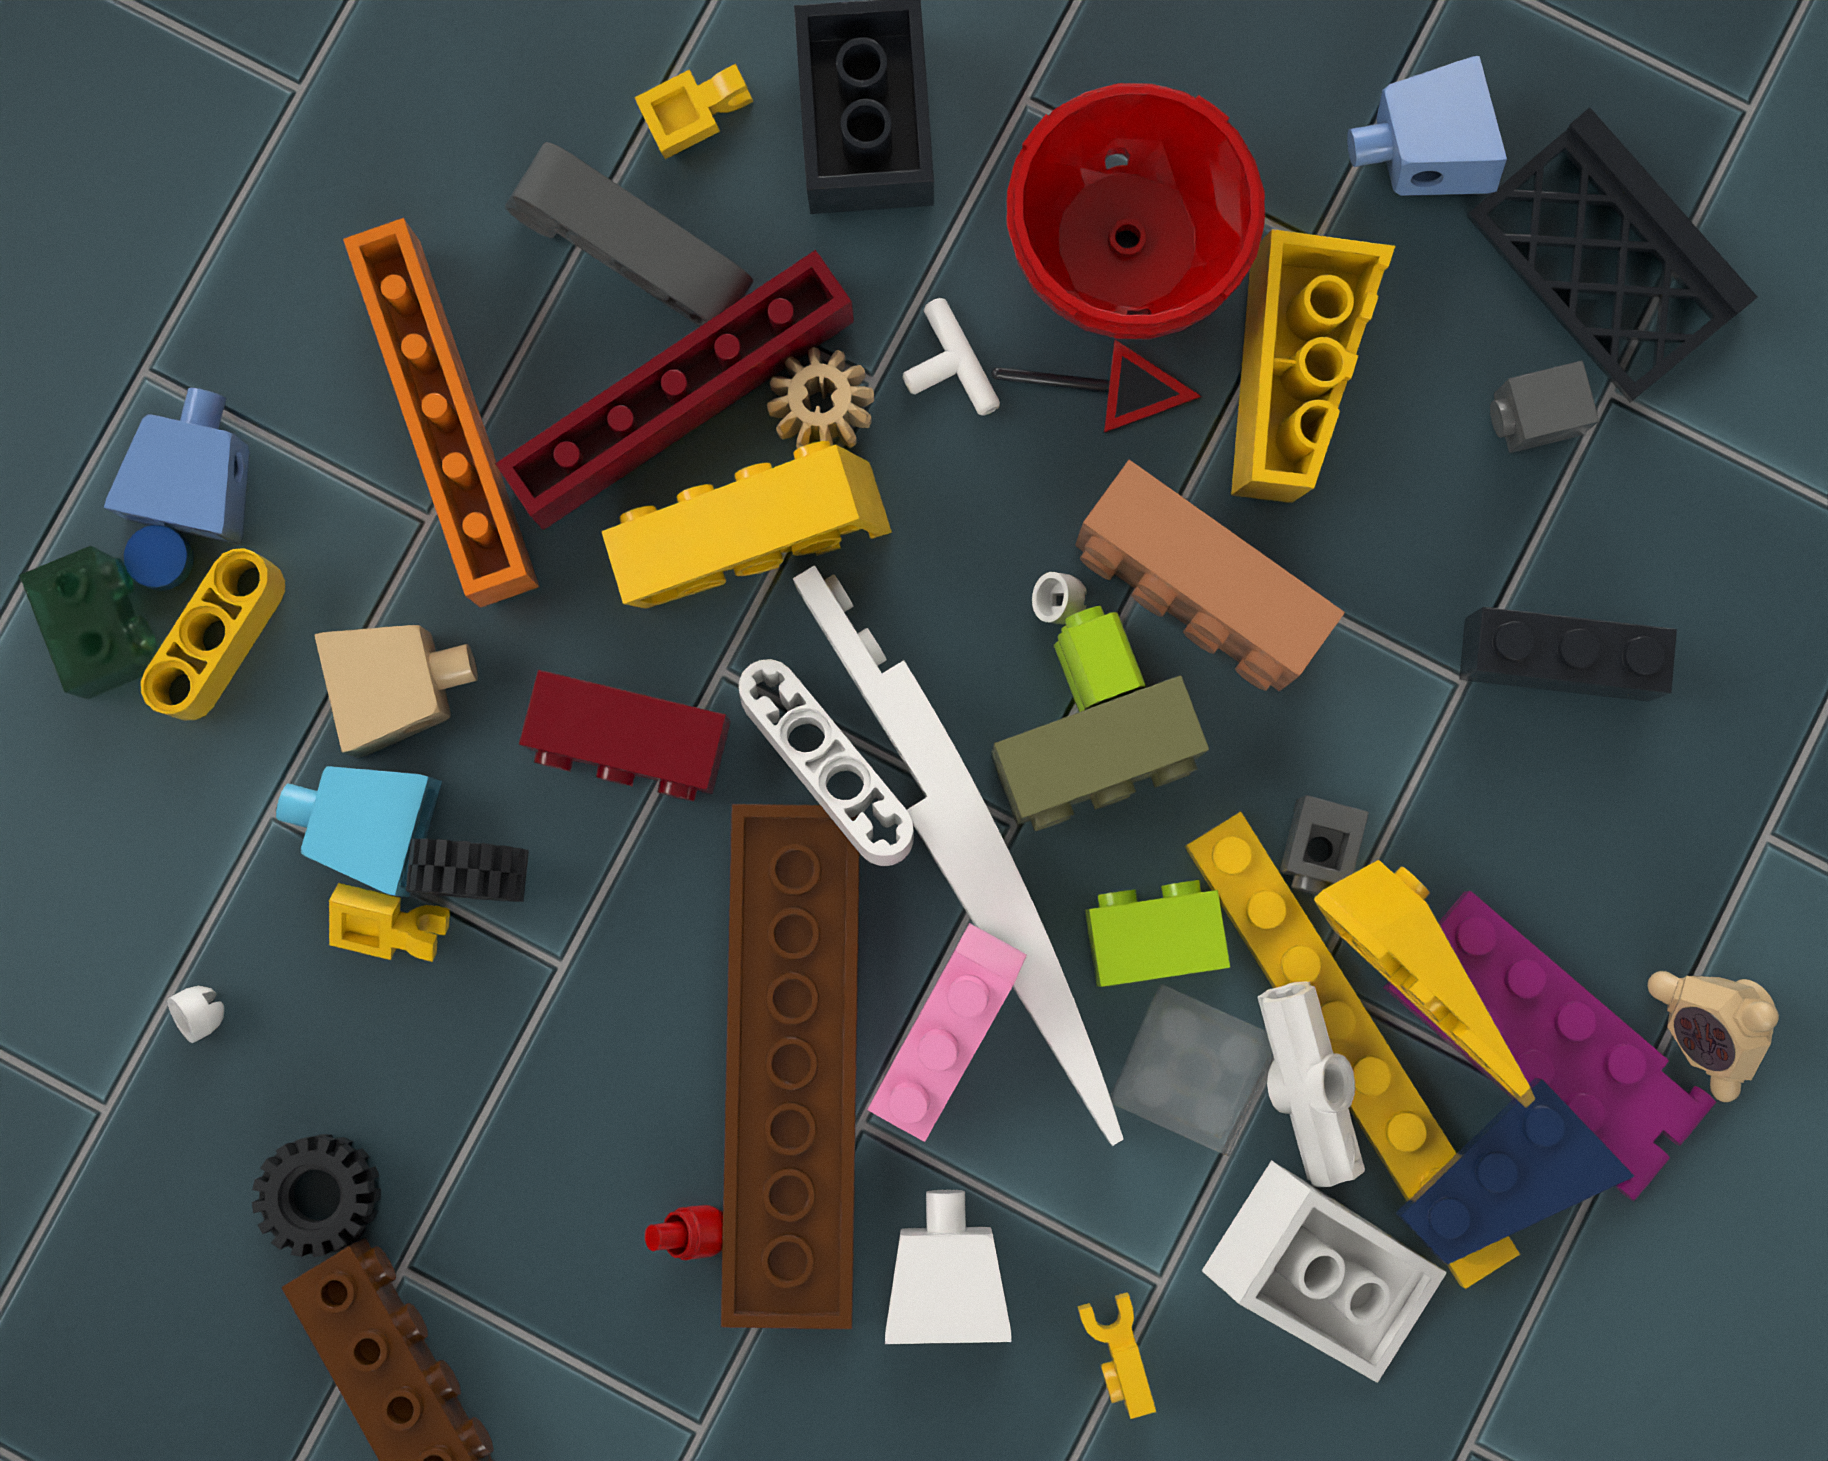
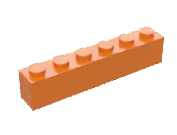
[343,218,540,608]

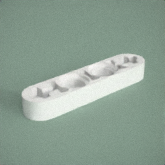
[739,659,914,866]

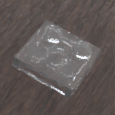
[1110,984,1273,1157]

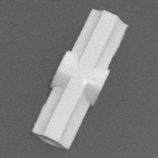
[1257,982,1365,1187]

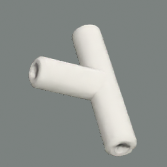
[902,298,1000,416]

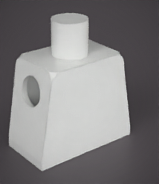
[885,1190,1011,1344]

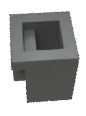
[1279,795,1369,895]

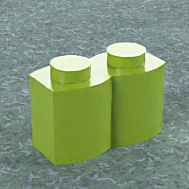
[1054,606,1146,712]

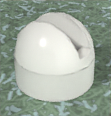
[1032,572,1087,624]
[167,985,225,1043]

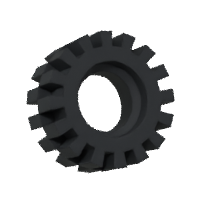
[405,838,529,902]
[252,1134,381,1257]

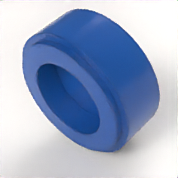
[124,525,194,591]

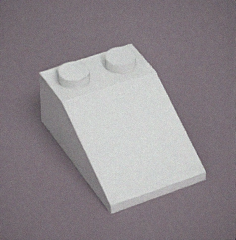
[1202,1160,1447,1383]

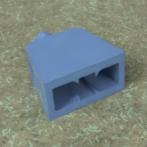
[1347,56,1507,196]
[104,388,249,545]

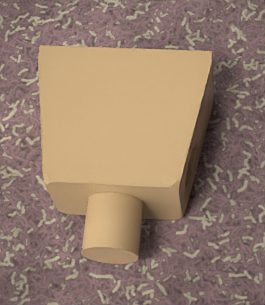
[314,625,478,758]

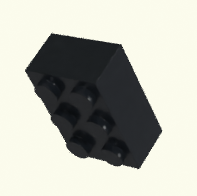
[794,0,934,214]

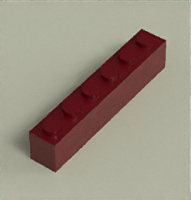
[495,250,854,530]

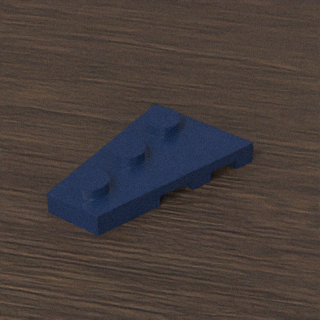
[1396,1078,1635,1265]

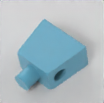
[276,766,442,897]

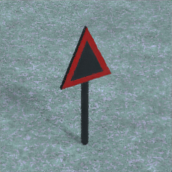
[991,339,1202,433]

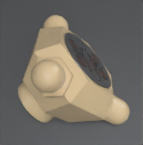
[1648,971,1779,1102]

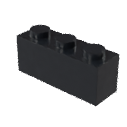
[1459,607,1677,702]

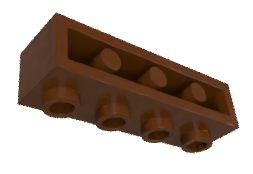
[281,1238,494,1461]

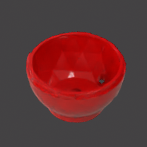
[1007,83,1265,339]

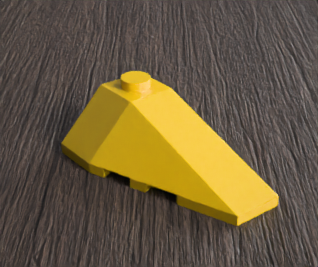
[1314,860,1535,1108]

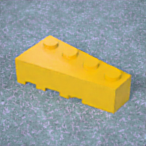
[1231,229,1395,503]
[601,441,892,609]

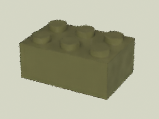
[991,675,1209,832]

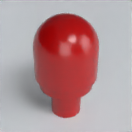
[645,1205,723,1260]

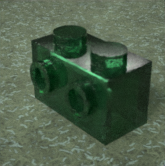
[19,545,157,699]

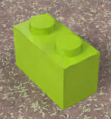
[1085,880,1230,987]

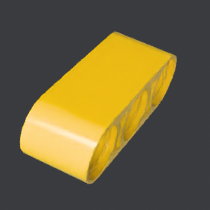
[141,548,285,721]

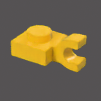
[634,63,753,159]
[329,883,450,962]
[1077,1292,1156,1419]

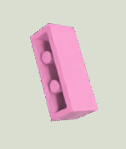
[867,923,1027,1142]

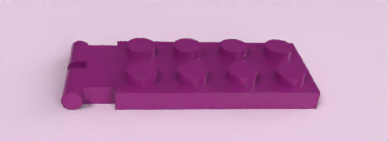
[1383,891,1716,1201]

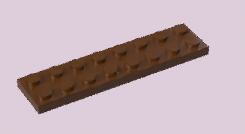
[721,804,860,1329]

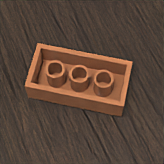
[1075,460,1345,691]

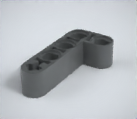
[505,142,753,327]

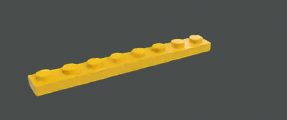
[1184,812,1520,1289]

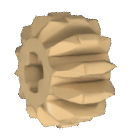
[767,347,874,449]

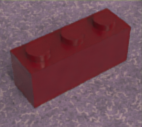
[519,670,731,802]

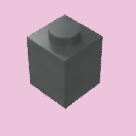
[1490,361,1599,453]

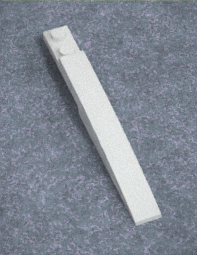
[793,565,1124,1146]

